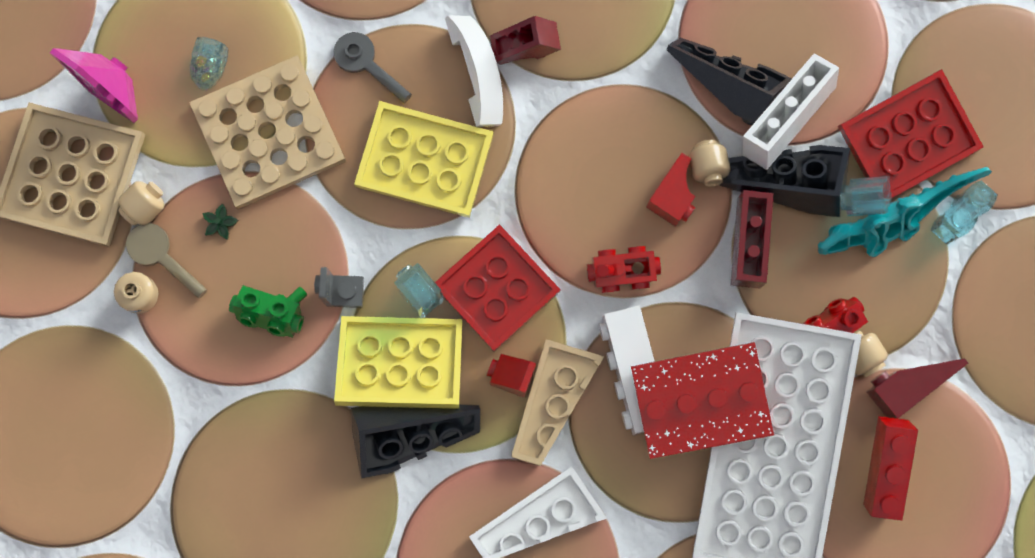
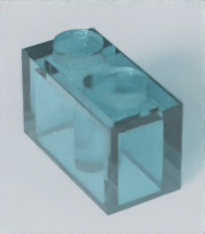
[394,263,445,318]

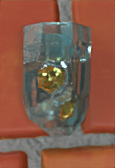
[190,37,229,91]

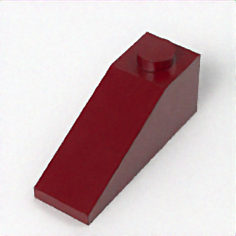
[867,358,968,418]

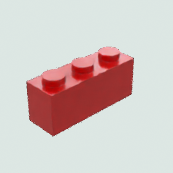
[863,416,918,521]

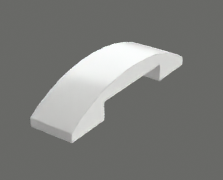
[445,15,503,127]

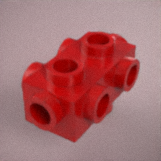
[587,246,661,293]
[803,297,868,333]

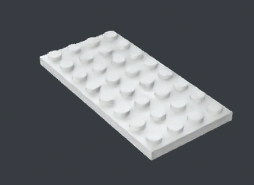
[692,312,862,558]

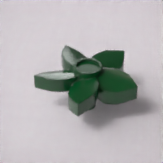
[202,204,239,240]

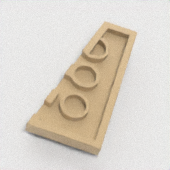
[511,339,604,466]

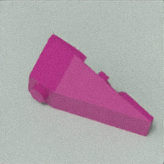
[50,48,138,124]

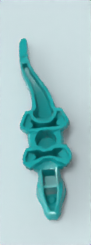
[818,167,992,257]

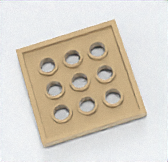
[189,55,346,209]
[0,102,145,247]

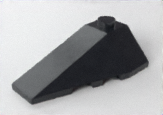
[667,38,792,125]
[719,145,850,217]
[351,404,480,479]

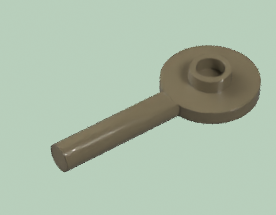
[126,223,207,298]

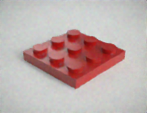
[433,224,561,352]

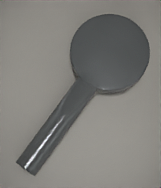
[334,32,412,103]

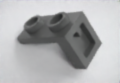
[314,267,364,308]

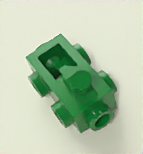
[229,285,307,338]

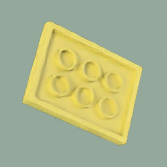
[354,101,494,218]
[334,316,463,409]

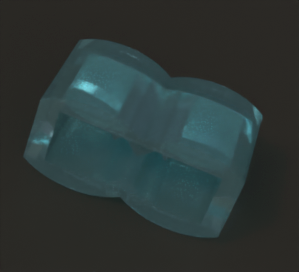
[840,176,892,217]
[931,180,997,244]

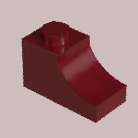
[490,16,561,65]

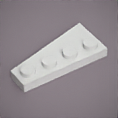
[469,466,607,558]

